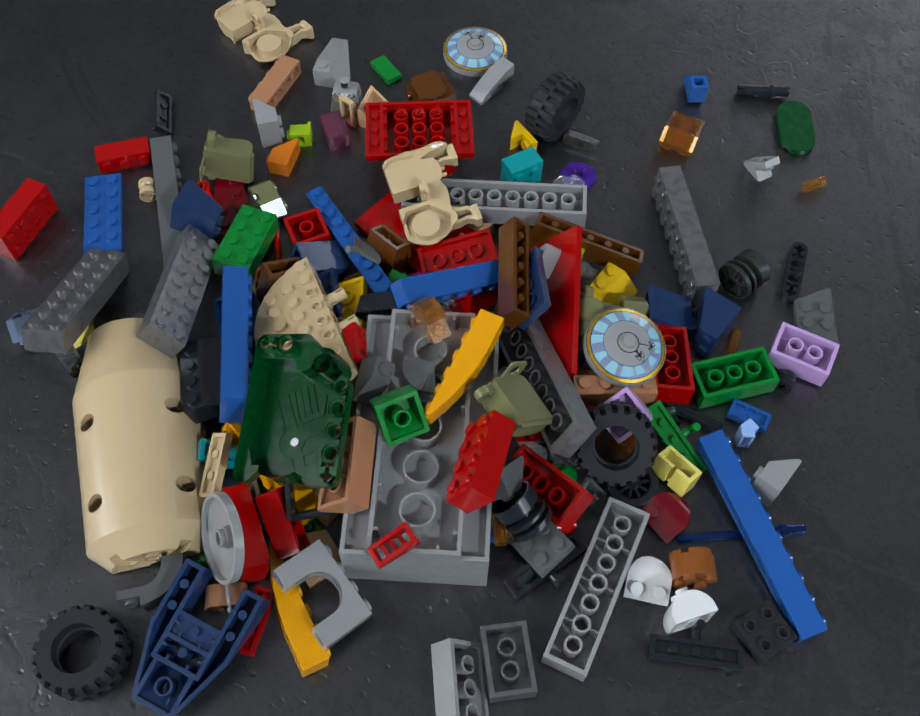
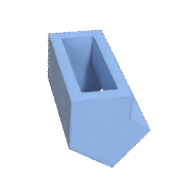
[735,418,759,448]

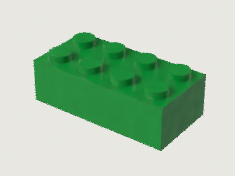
[212,204,279,279]
[691,346,780,409]

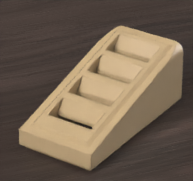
[339,94,359,128]

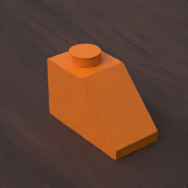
[266,139,300,177]

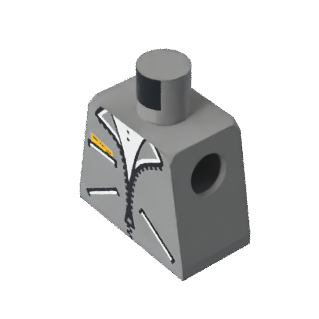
[331,76,364,113]

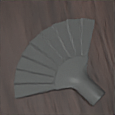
[345,236,381,265]
[402,355,445,393]

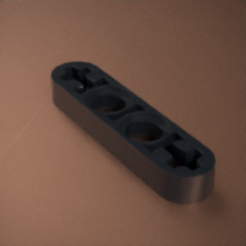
[780,242,808,304]

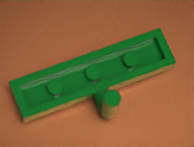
[648,400,707,473]

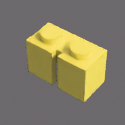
[652,445,702,497]

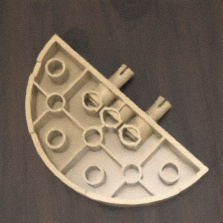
[254,257,361,390]

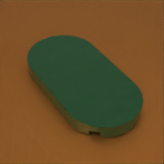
[776,101,815,155]

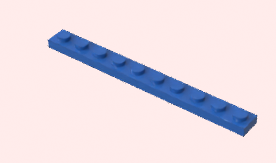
[306,186,392,293]

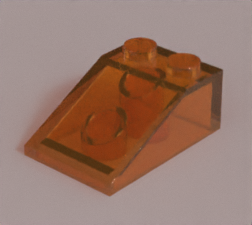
[658,111,705,156]

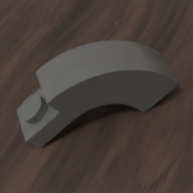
[116,553,187,611]

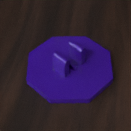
[560,162,597,190]

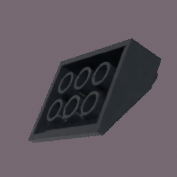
[179,337,221,424]

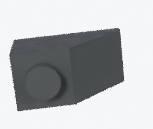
[352,356,394,407]
[494,455,524,502]

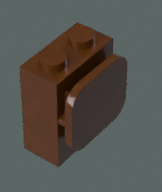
[405,71,457,101]
[367,223,411,277]
[254,257,301,304]

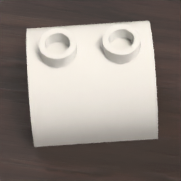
[663,587,718,636]

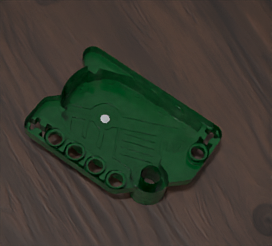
[233,334,354,489]

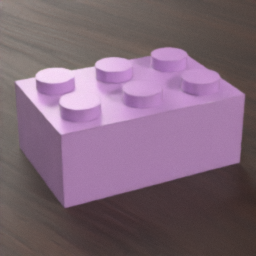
[768,322,840,387]

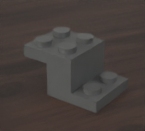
[510,520,575,579]

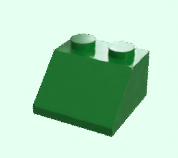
[369,384,430,447]

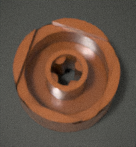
[669,547,718,589]

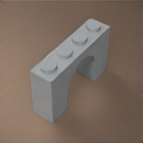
[272,539,372,651]

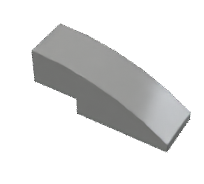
[469,57,515,105]

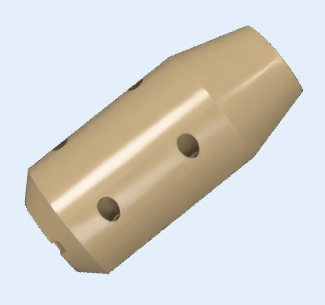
[72,318,207,574]

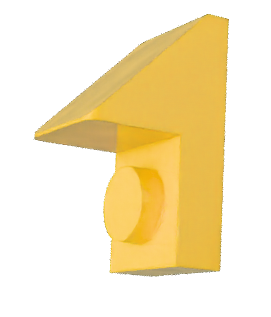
[510,120,538,151]

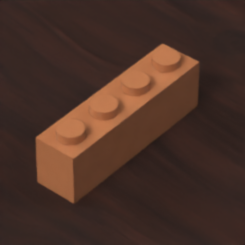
[248,54,301,111]

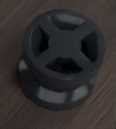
[775,369,797,393]

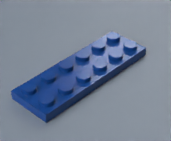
[83,173,123,256]

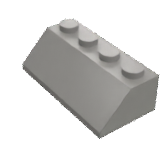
[431,638,489,716]

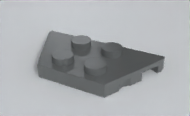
[792,288,839,351]

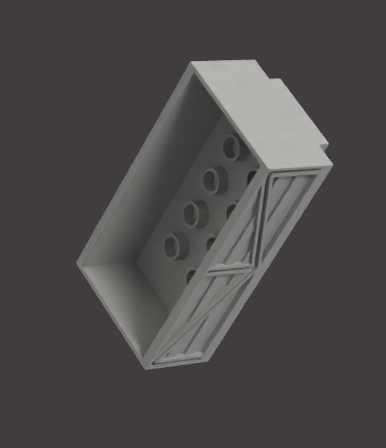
[339,309,499,586]

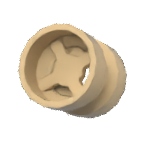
[138,177,156,202]

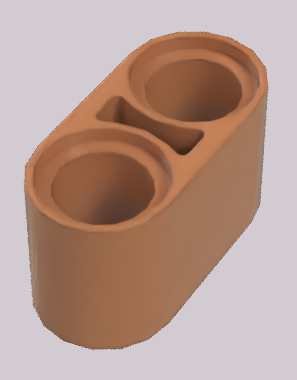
[204,582,248,612]

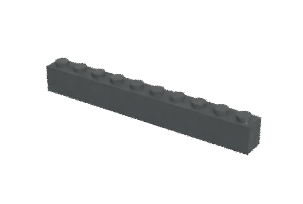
[150,135,183,267]

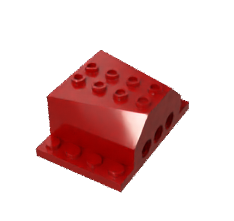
[366,100,475,178]

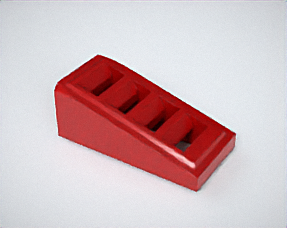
[342,322,368,365]
[366,521,421,569]

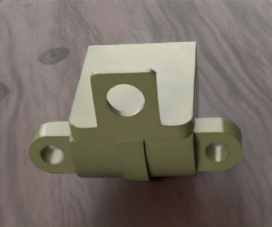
[199,130,254,184]
[578,285,622,354]
[474,361,553,437]

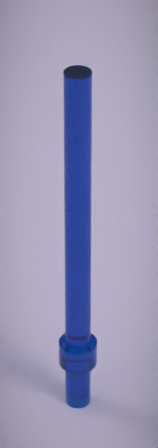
[677,524,807,543]

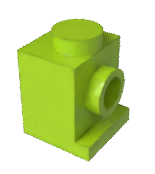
[287,122,313,147]

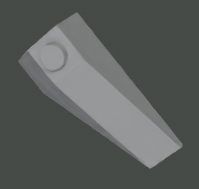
[312,38,351,88]

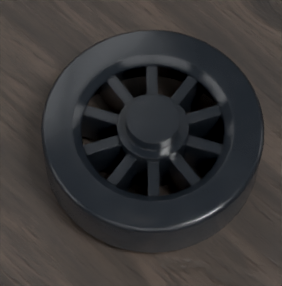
[604,458,659,509]

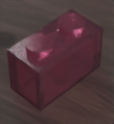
[319,110,352,151]

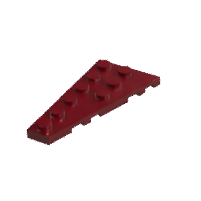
[213,178,249,245]

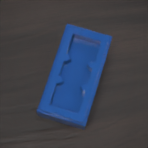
[726,398,772,434]

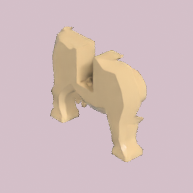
[214,0,314,62]
[382,141,483,245]

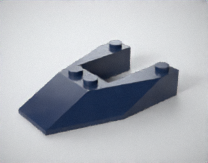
[131,558,271,716]

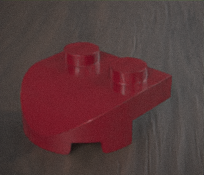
[640,492,691,544]

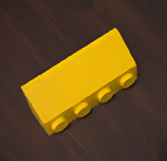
[590,262,638,306]

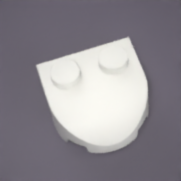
[623,556,672,607]

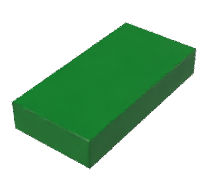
[370,55,402,85]

